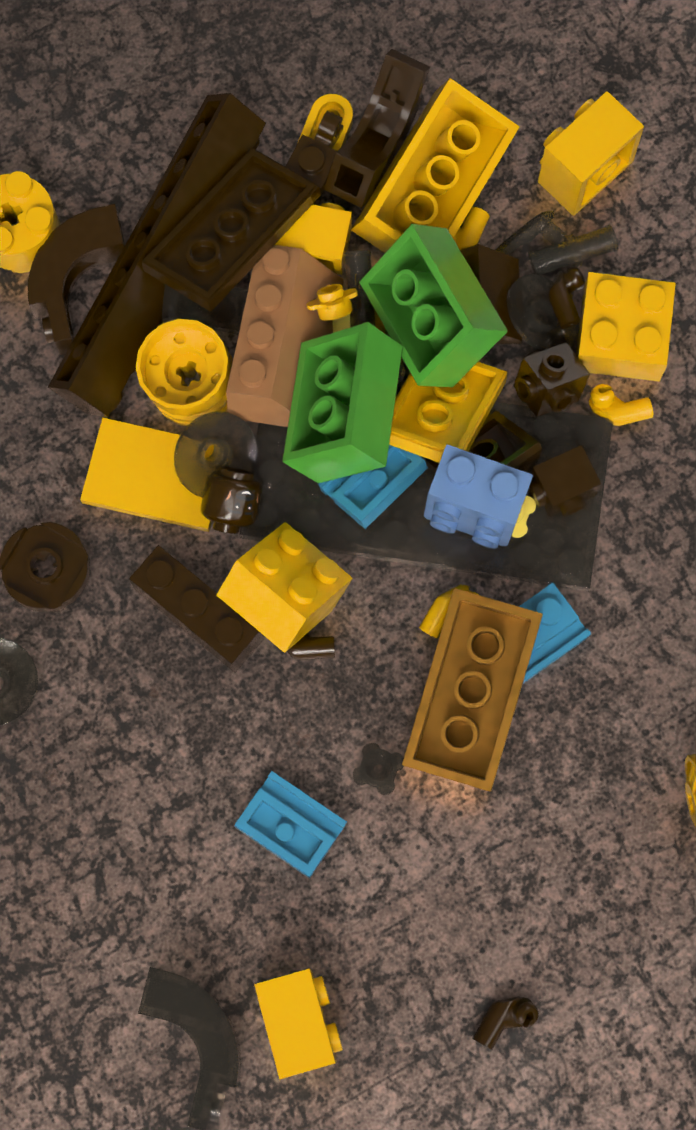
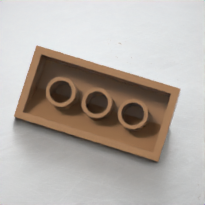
[226,245,344,427]

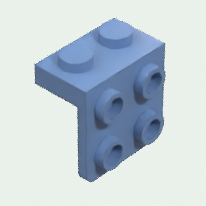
[424,444,533,549]

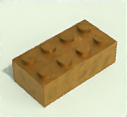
[402,588,543,792]

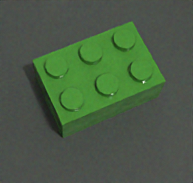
[359,224,508,387]
[282,322,403,483]

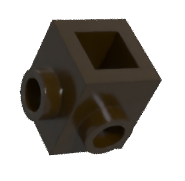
[513,343,590,417]

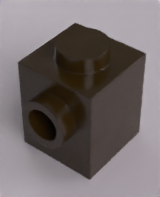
[528,445,602,517]

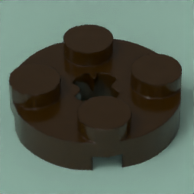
[0,522,90,613]

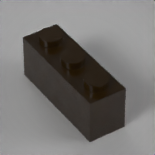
[129,545,264,673]

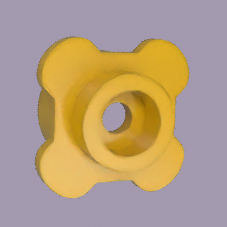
[306,284,358,321]

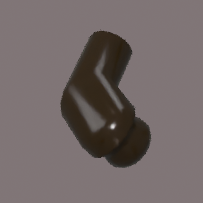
[548,267,585,329]
[287,633,335,660]
[472,996,539,1050]

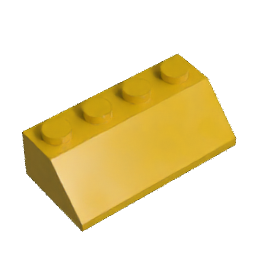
[351,78,520,253]

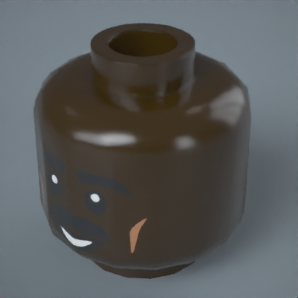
[201,466,263,534]

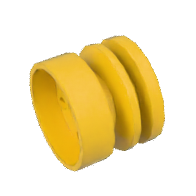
[136,319,233,427]

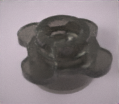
[353,743,404,795]

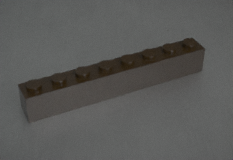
[48,93,266,417]

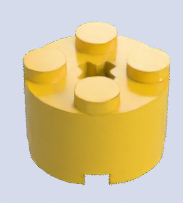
[0,171,60,273]

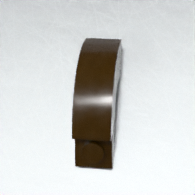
[323,49,430,208]
[27,204,125,356]

